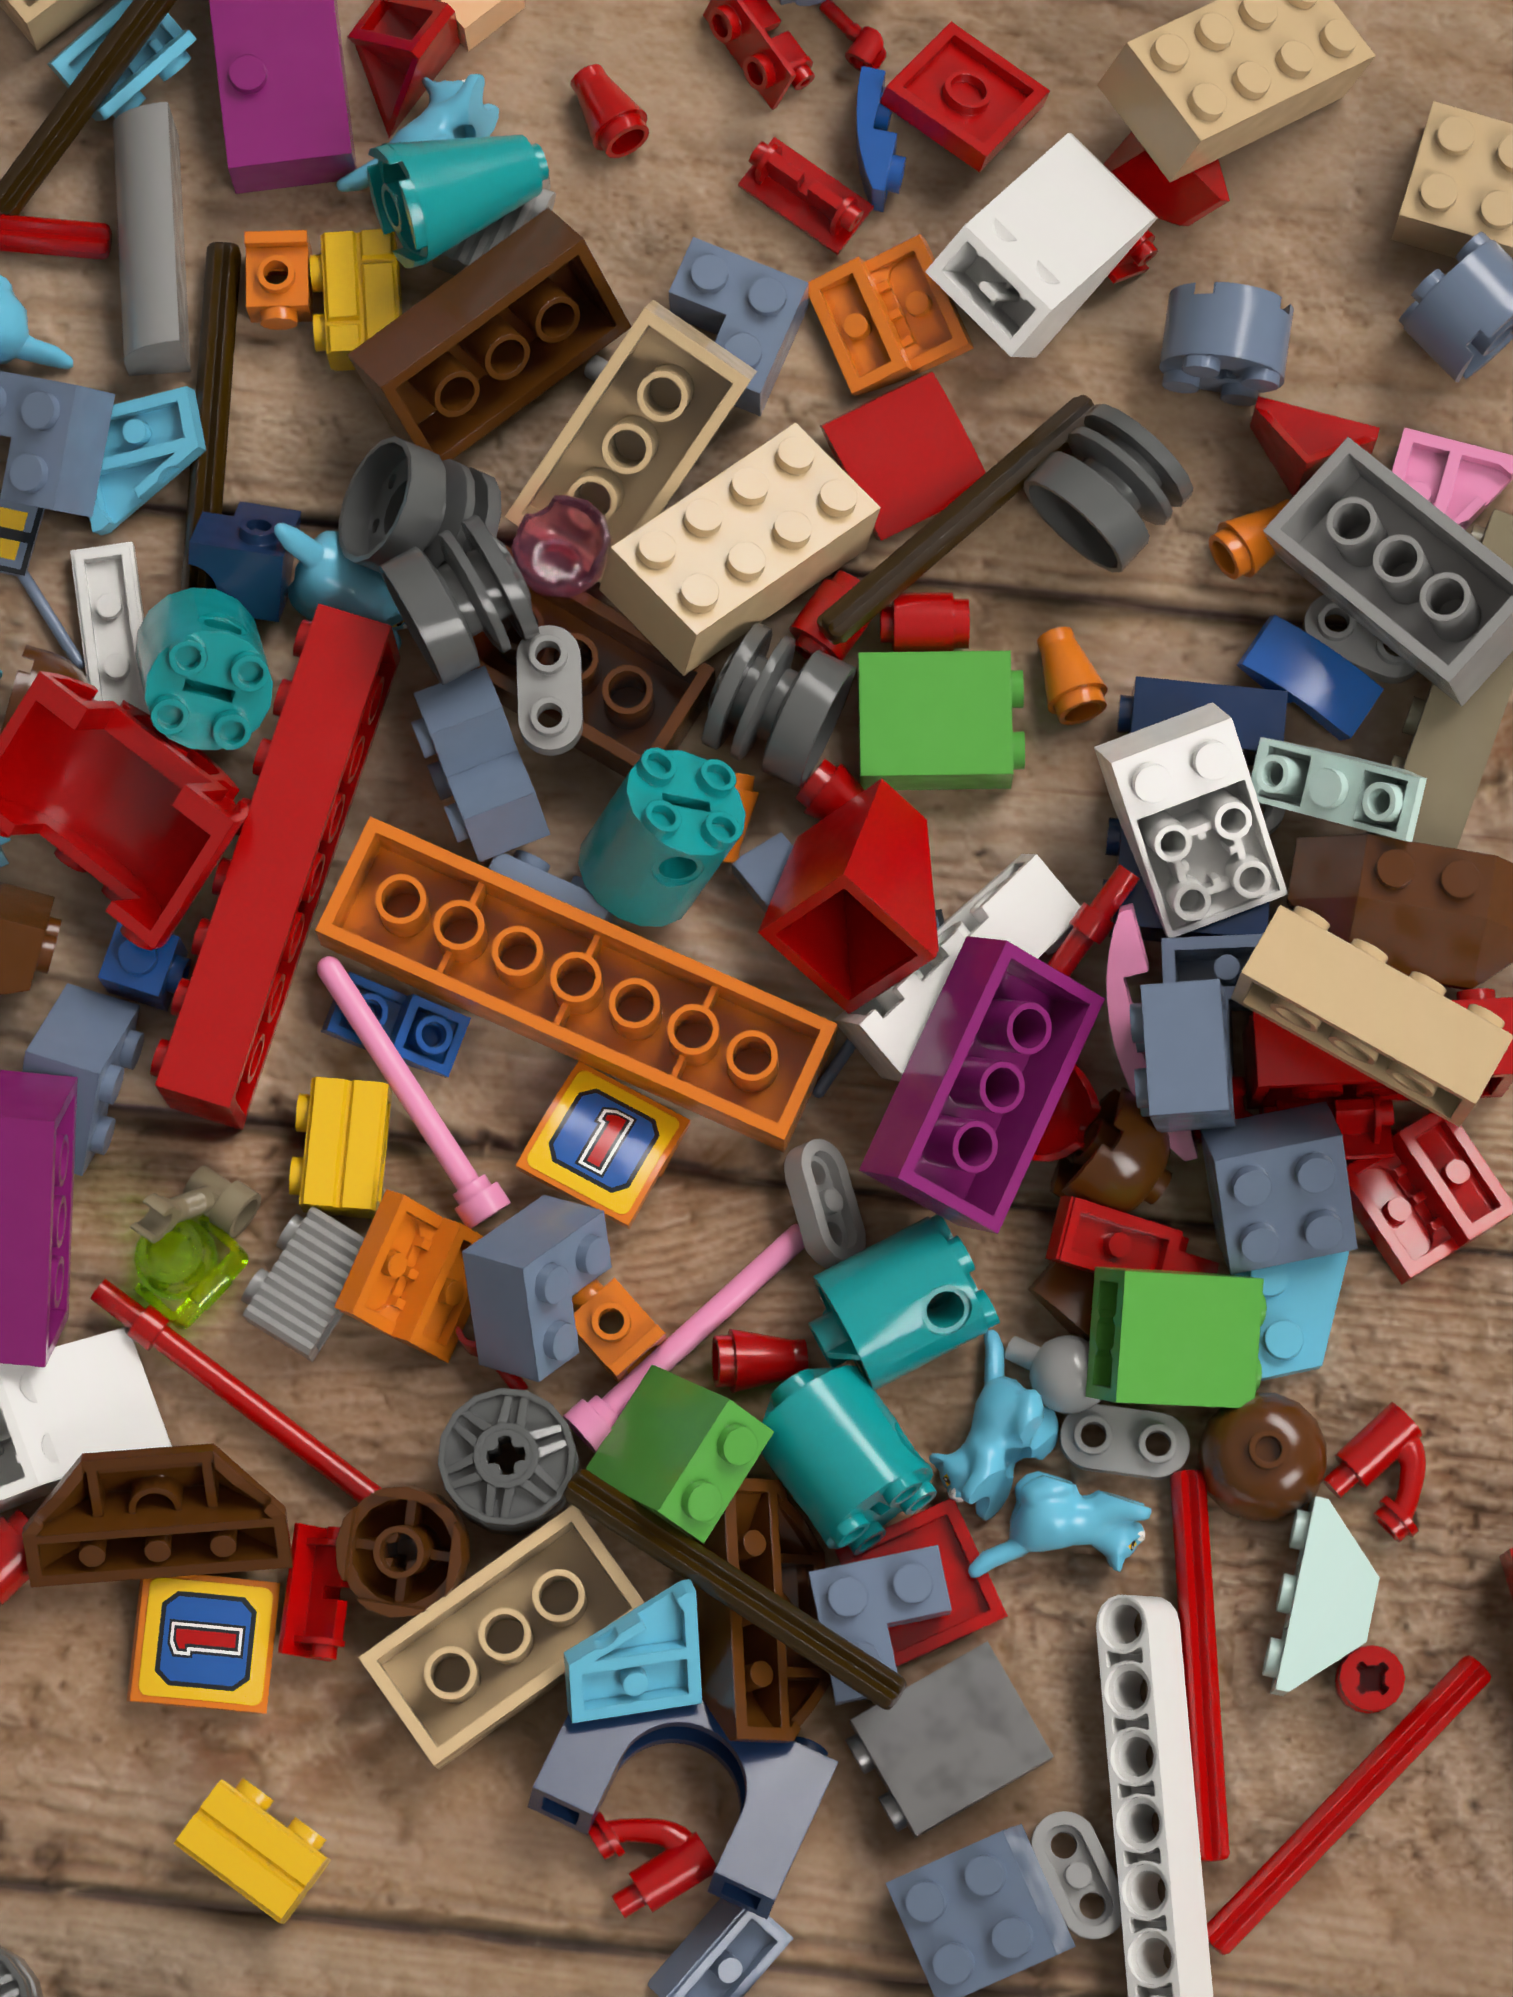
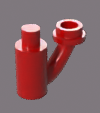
[1323,1402,1426,1543]
[588,1811,717,1918]

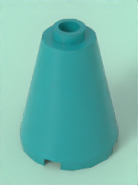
[367,134,549,268]

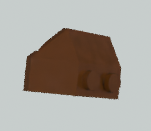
[1286,834,1513,990]
[22,1443,293,1588]
[693,1478,831,1743]

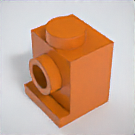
[244,230,313,330]
[572,1277,667,1383]

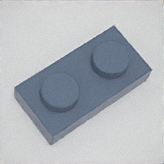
[488,850,615,923]

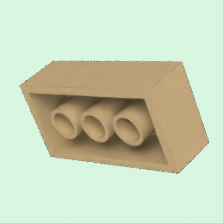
[1097,0,1376,182]
[1391,101,1513,258]
[505,300,757,583]
[599,423,881,676]
[1231,905,1513,1127]
[358,1505,645,1770]

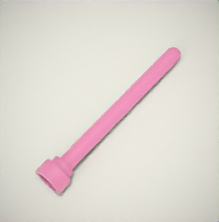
[317,956,511,1229]
[563,1224,805,1453]

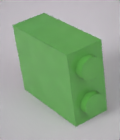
[858,650,1025,790]
[1086,1266,1267,1408]
[586,1365,774,1543]

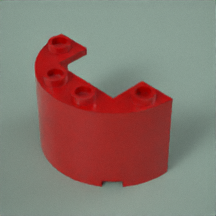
[0,671,249,951]

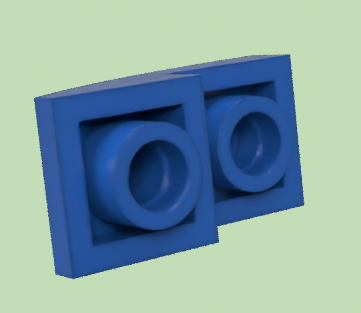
[856,66,906,212]
[1237,615,1384,741]
[321,971,471,1078]

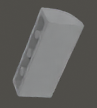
[113,102,191,376]

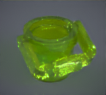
[133,1214,249,1330]

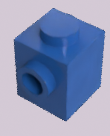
[98,922,192,1011]

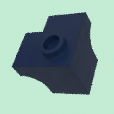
[188,501,301,622]

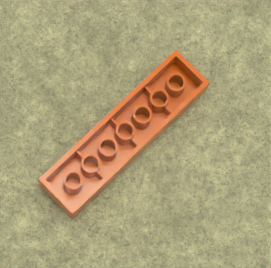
[315,816,838,1153]

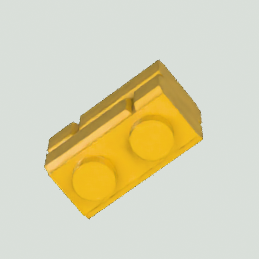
[310,229,402,371]
[289,1077,392,1219]
[174,1778,331,1924]

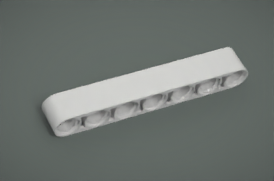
[1096,1595,1213,1997]

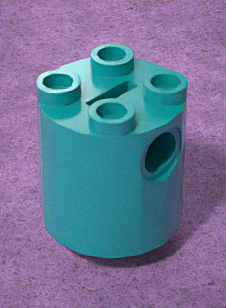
[135,588,273,750]
[578,747,746,927]
[808,1214,1000,1391]
[761,1365,937,1555]

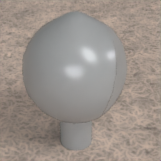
[1004,1335,1101,1414]

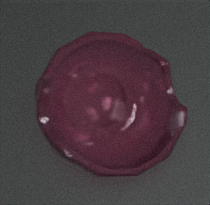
[511,495,611,597]

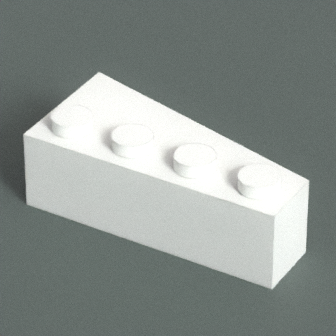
[833,854,1081,1082]

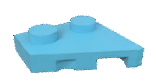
[90,386,206,535]
[1235,1251,1349,1381]
[564,1579,702,1723]

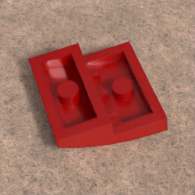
[820,371,986,541]
[1347,1112,1513,1285]

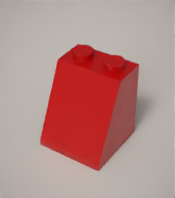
[758,778,939,1014]

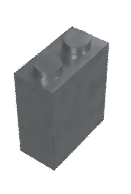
[845,1641,1054,1838]

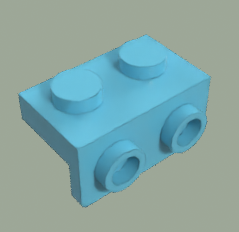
[47,0,197,121]

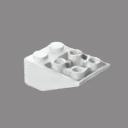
[925,133,1158,358]
[1094,702,1288,938]
[0,1327,172,1513]

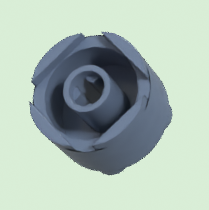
[1399,232,1513,382]
[1159,282,1294,406]

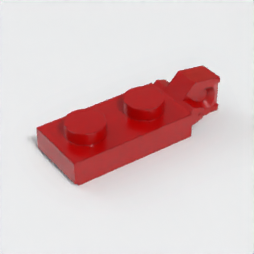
[1045,1196,1219,1274]

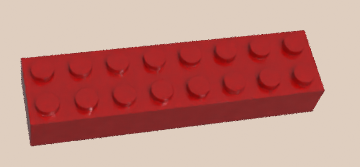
[150,603,401,1130]

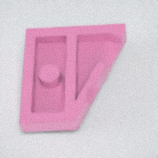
[1392,427,1513,530]

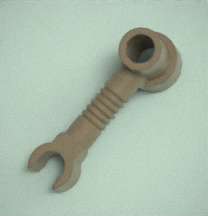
[130,1165,262,1243]

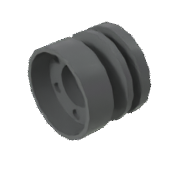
[1024,404,1193,573]
[339,436,502,573]
[379,515,540,685]
[701,622,856,789]
[438,1388,580,1536]

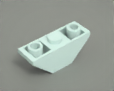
[1251,737,1427,842]
[1262,1496,1380,1696]

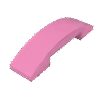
[1106,903,1198,1161]

